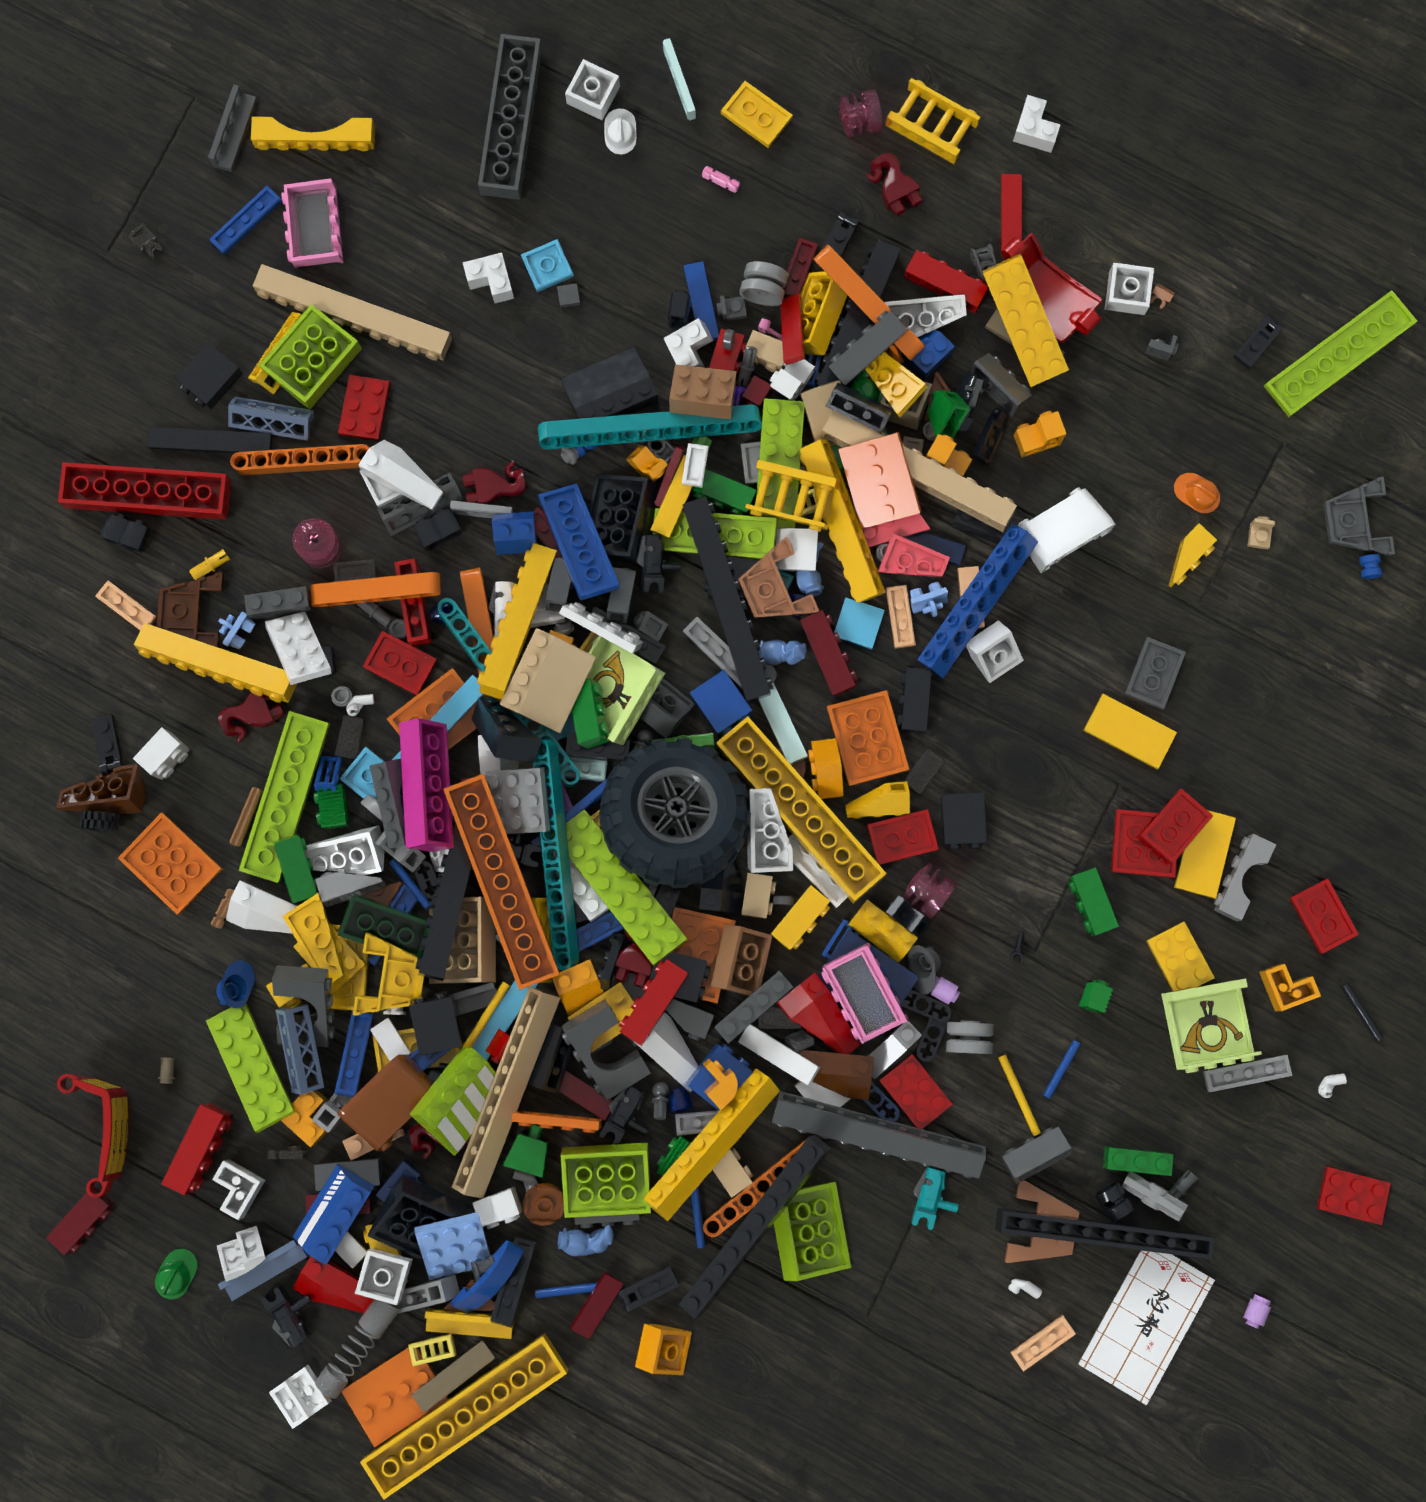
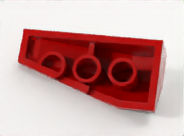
[777,973,861,1054]
[293,1257,374,1313]

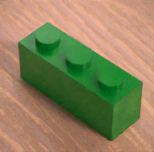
[691,469,757,516]
[572,678,610,749]
[273,834,318,903]
[1068,867,1119,936]
[1103,1146,1173,1176]

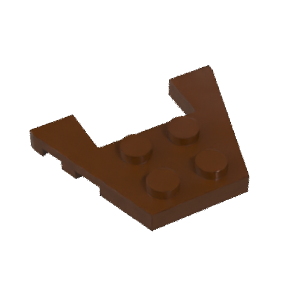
[157,572,224,648]

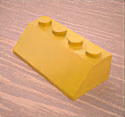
[800,271,848,355]

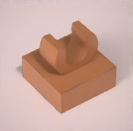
[1150,283,1175,309]

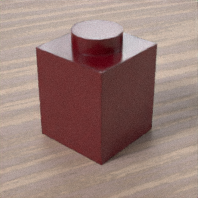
[742,376,773,412]

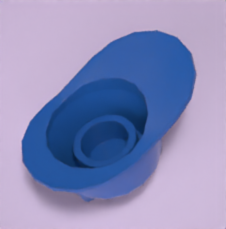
[216,960,255,1009]

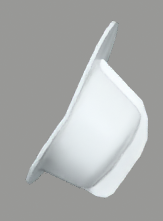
[604,108,637,155]

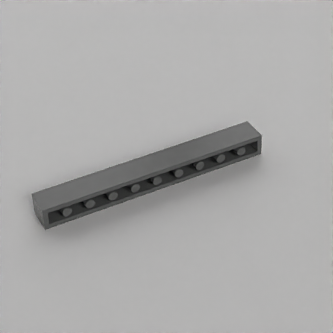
[772,1091,986,1179]

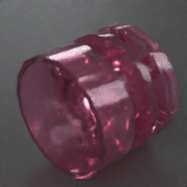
[839,89,883,138]
[292,518,342,568]
[903,863,958,919]

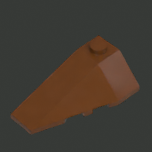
[56,764,146,814]
[792,1049,874,1100]

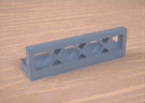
[228,396,314,441]
[276,1004,324,1095]
[218,1239,309,1301]

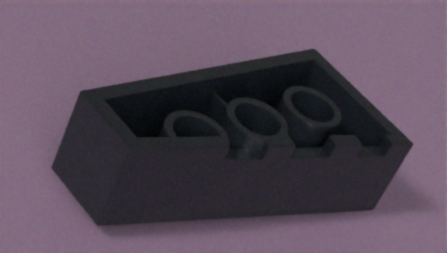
[472,697,541,763]

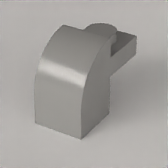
[375,830,426,872]
[312,1093,353,1133]

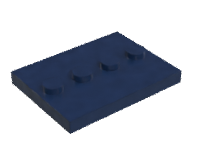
[818,930,919,1027]

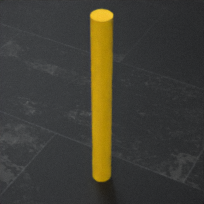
[463,982,510,1048]
[998,1054,1041,1136]

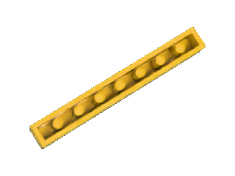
[799,439,886,603]
[477,543,557,700]
[134,623,297,703]
[643,1069,780,1221]

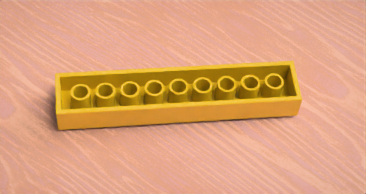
[716,716,887,904]
[360,1333,569,1500]

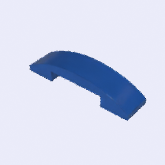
[450,1240,523,1313]

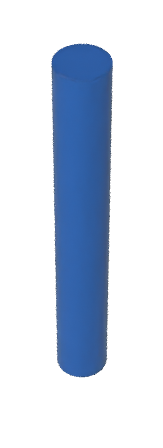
[389,858,431,911]
[1043,1040,1081,1099]
[691,1187,706,1248]
[535,1282,598,1298]

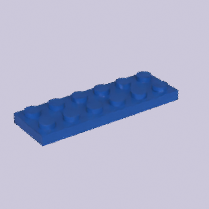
[538,483,620,601]

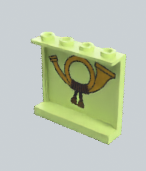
[571,636,665,745]
[1161,979,1262,1073]

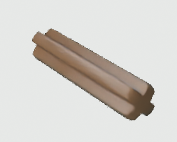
[230,787,263,847]

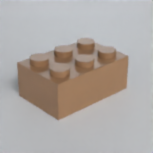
[669,364,736,420]
[711,924,772,996]

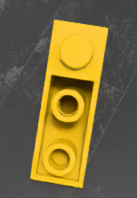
[1169,523,1217,587]
[845,781,910,819]

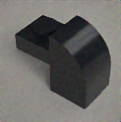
[886,895,931,940]

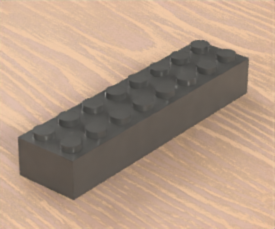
[478,34,542,200]

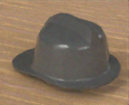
[908,945,941,994]

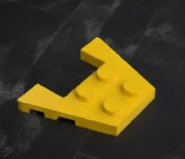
[353,933,424,1016]

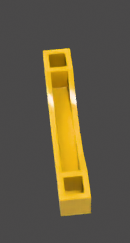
[251,117,375,151]

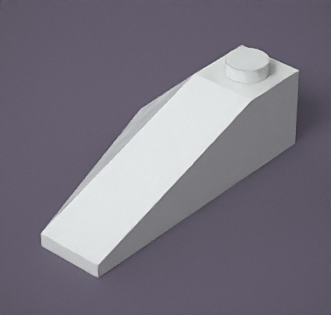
[304,825,385,876]
[226,880,297,934]

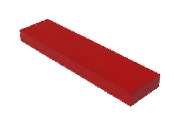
[1001,174,1022,250]
[781,293,805,365]

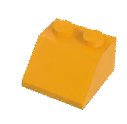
[552,960,605,1016]
[635,1324,692,1375]

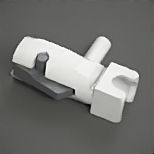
[488,581,514,637]

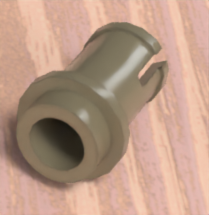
[158,1058,175,1084]

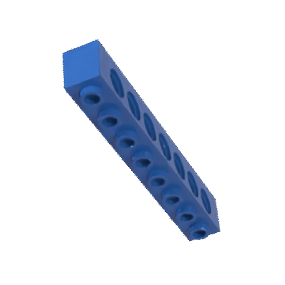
[917,523,1038,678]

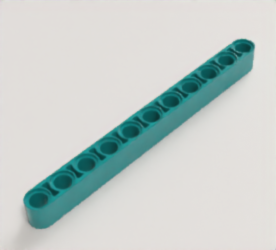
[538,405,762,449]
[438,598,580,787]
[533,739,579,970]

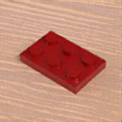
[338,375,390,441]
[363,631,438,696]
[1140,788,1213,864]
[867,809,939,865]
[1289,879,1359,954]
[879,1054,953,1129]
[1317,1167,1391,1225]

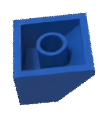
[901,330,955,381]
[492,511,538,555]

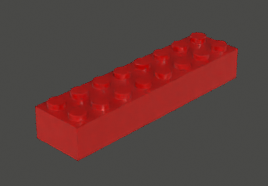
[58,462,232,520]

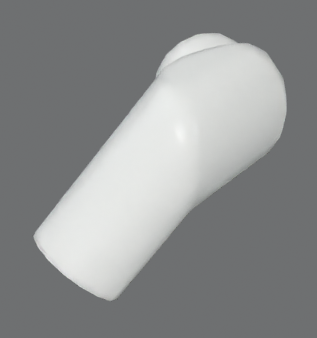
[346,694,374,716]
[1318,1073,1347,1098]
[1008,1278,1042,1299]

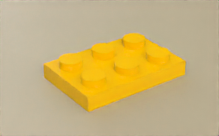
[721,81,793,148]
[293,921,367,994]
[1146,922,1215,992]
[568,982,634,1053]

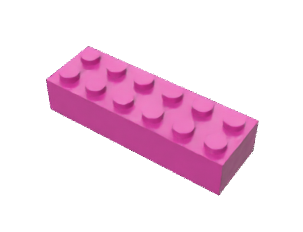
[399,718,454,852]

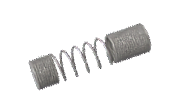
[315,1299,400,1399]

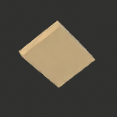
[800,380,841,446]

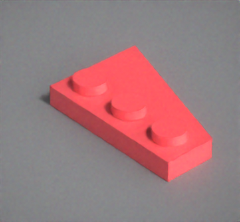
[862,513,931,548]
[877,533,950,577]

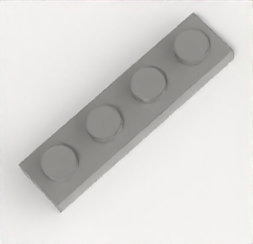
[683,617,742,689]
[1203,1055,1292,1092]

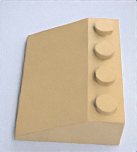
[500,628,596,734]
[429,897,496,984]

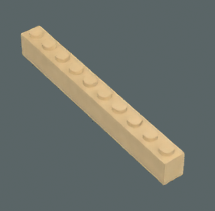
[253,264,452,361]
[822,410,1017,532]
[452,986,560,1199]

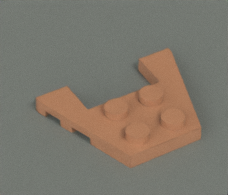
[738,537,819,618]
[1004,1180,1080,1263]

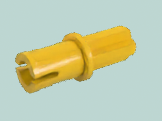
[189,549,230,580]

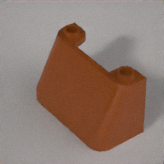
[337,1054,434,1152]

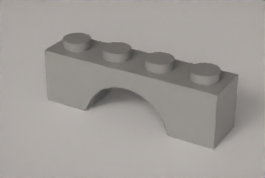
[1214,834,1276,921]

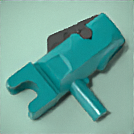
[911,1167,958,1230]

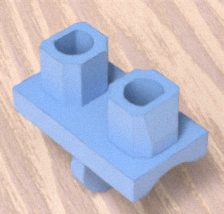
[910,582,948,617]
[218,612,256,650]

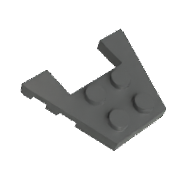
[1323,476,1395,556]

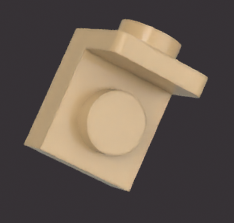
[1247,516,1275,550]

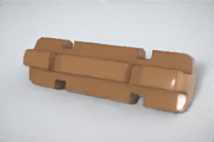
[211,888,235,929]

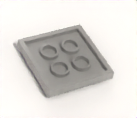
[485,767,550,834]

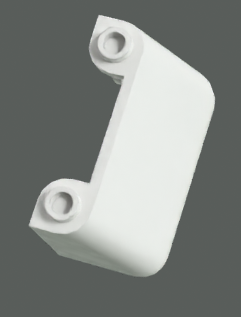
[1018,487,1116,573]

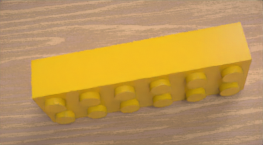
[982,254,1069,387]

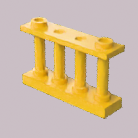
[885,78,980,164]
[745,460,840,532]

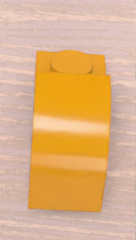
[626,445,668,482]
[703,1059,738,1110]

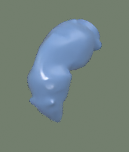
[795,542,824,597]
[757,640,807,665]
[558,1225,614,1256]

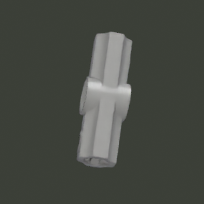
[1122,1172,1188,1221]

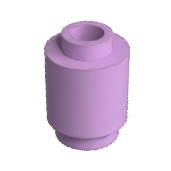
[931,976,960,1004]
[1243,1294,1271,1329]

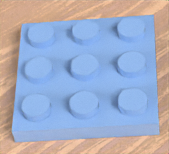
[414,1212,491,1280]

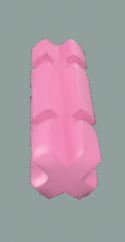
[702,166,740,193]

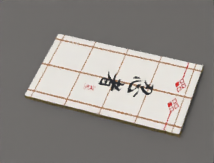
[1078,1250,1215,1405]

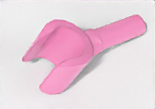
[758,318,782,341]

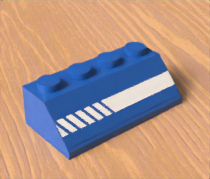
[293,1163,374,1265]

